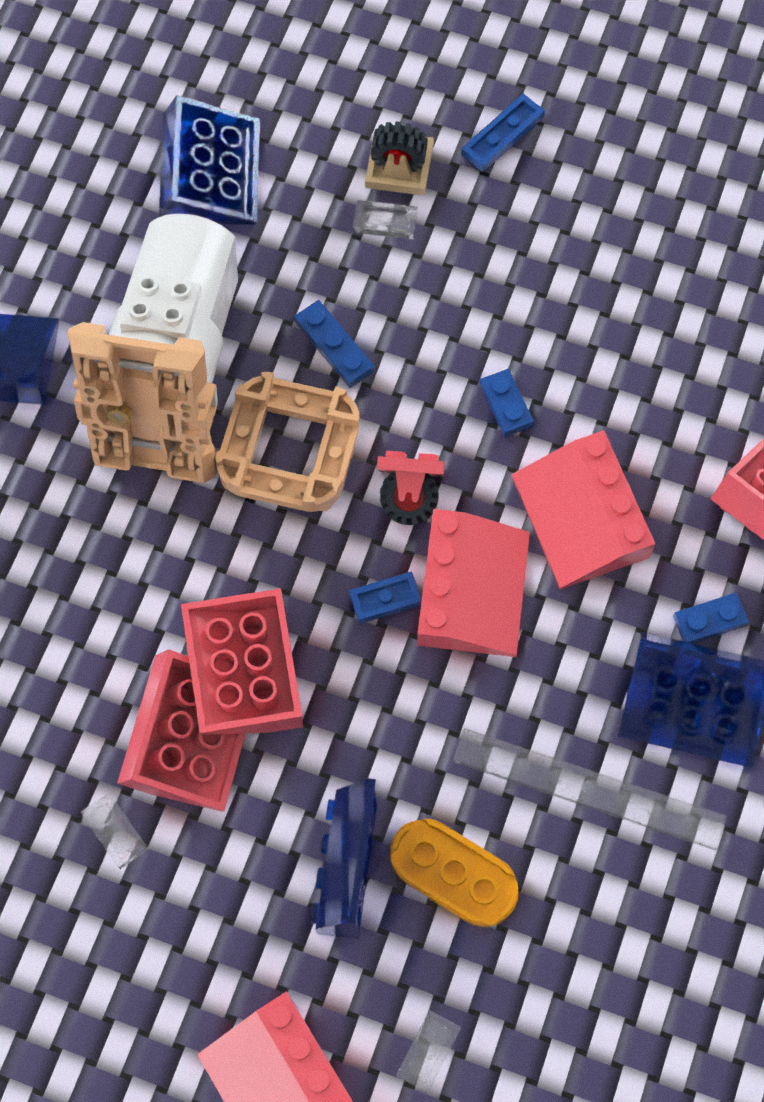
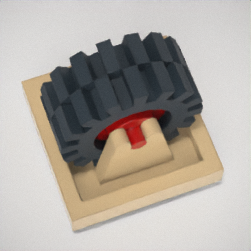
[365,121,434,196]

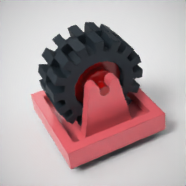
[377,451,445,525]

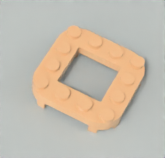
[216,372,360,512]

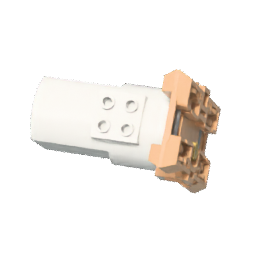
[67,214,238,483]

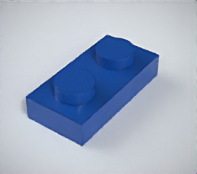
[479,368,534,437]
[349,571,422,624]
[673,592,749,646]

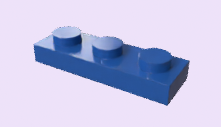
[461,93,545,173]
[294,300,375,389]

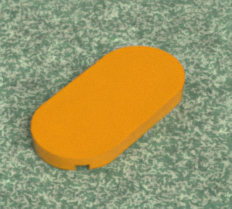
[390,819,519,927]

